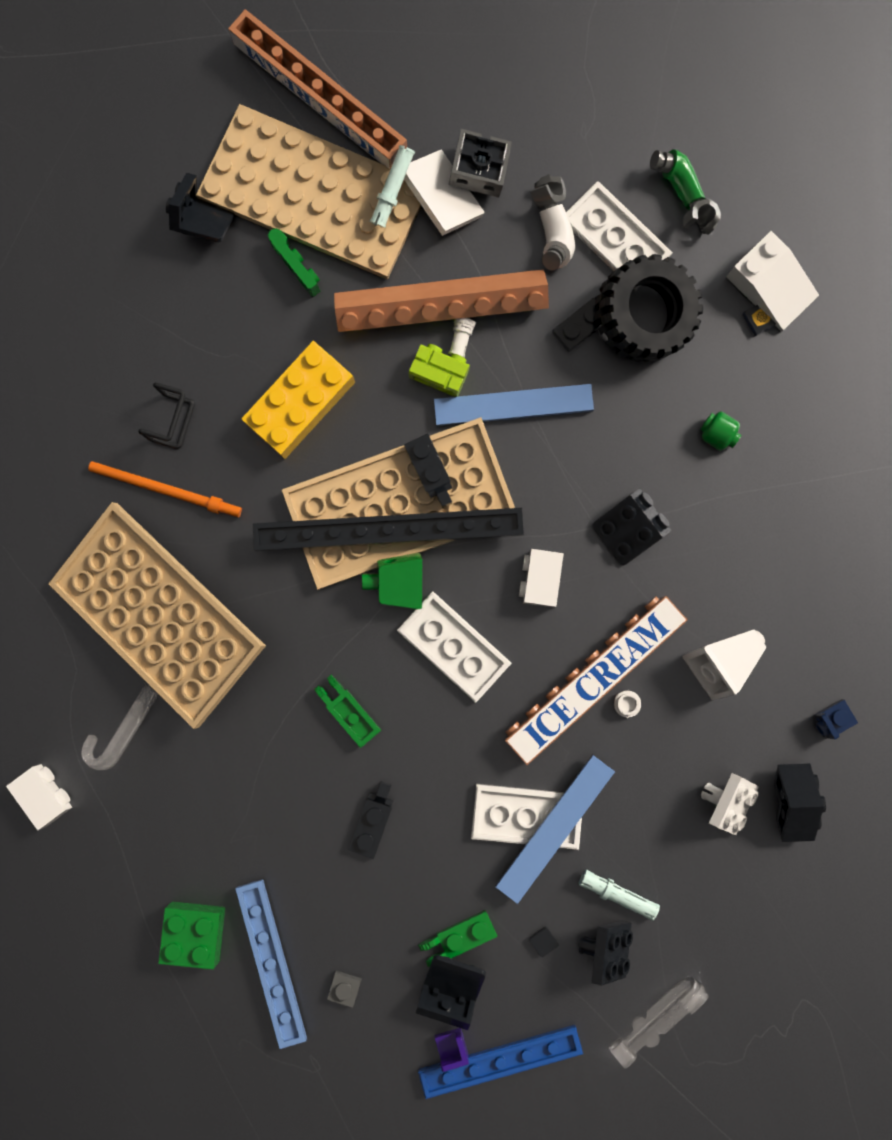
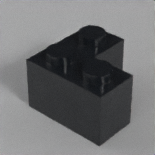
[774,763,826,842]

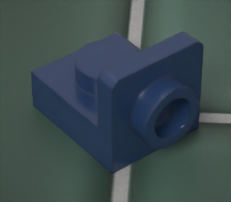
[814,699,858,740]

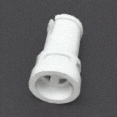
[448,318,476,358]

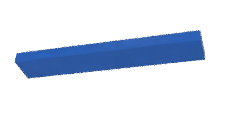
[418,1025,583,1099]

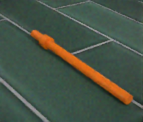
[88,461,242,518]

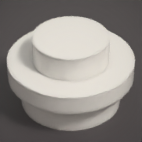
[614,691,641,718]

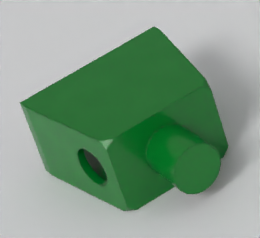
[361,553,422,609]

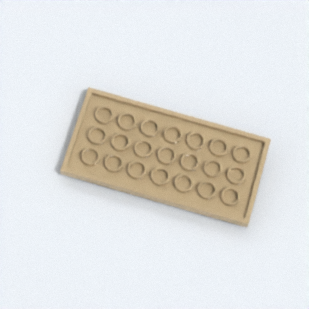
[196,104,421,280]
[282,417,515,590]
[49,502,266,729]

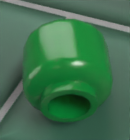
[700,411,742,451]

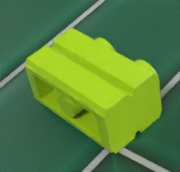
[408,344,470,397]

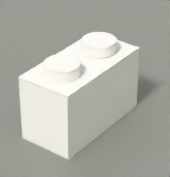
[519,549,564,608]
[6,764,72,830]

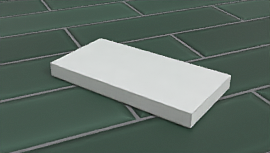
[566,181,673,291]
[397,592,512,703]
[471,784,582,850]

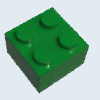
[159,902,226,970]

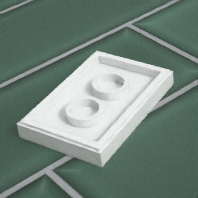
[404,149,485,236]

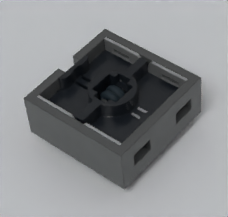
[448,129,512,198]

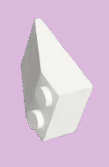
[727,231,819,332]

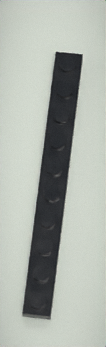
[253,508,524,551]

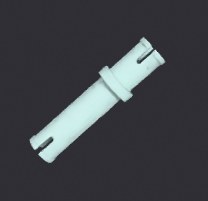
[369,145,415,228]
[579,869,660,921]

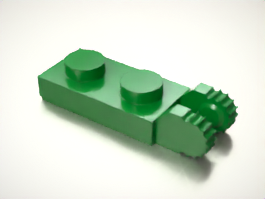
[268,228,321,297]
[314,674,381,748]
[418,910,498,967]

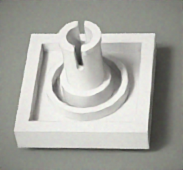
[701,773,759,835]

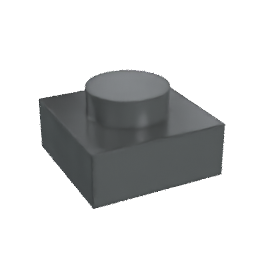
[327,971,362,1008]

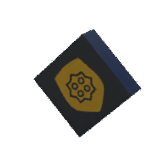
[742,305,776,336]

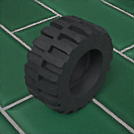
[595,254,703,362]

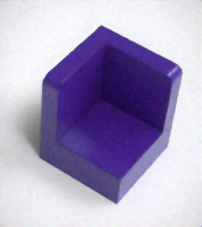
[435,1028,469,1072]

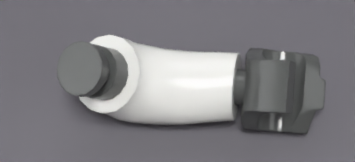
[530,174,575,270]

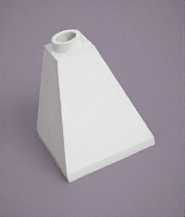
[682,630,766,701]

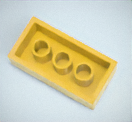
[241,340,355,459]

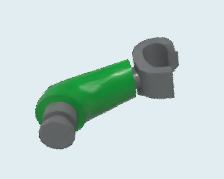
[650,149,721,235]

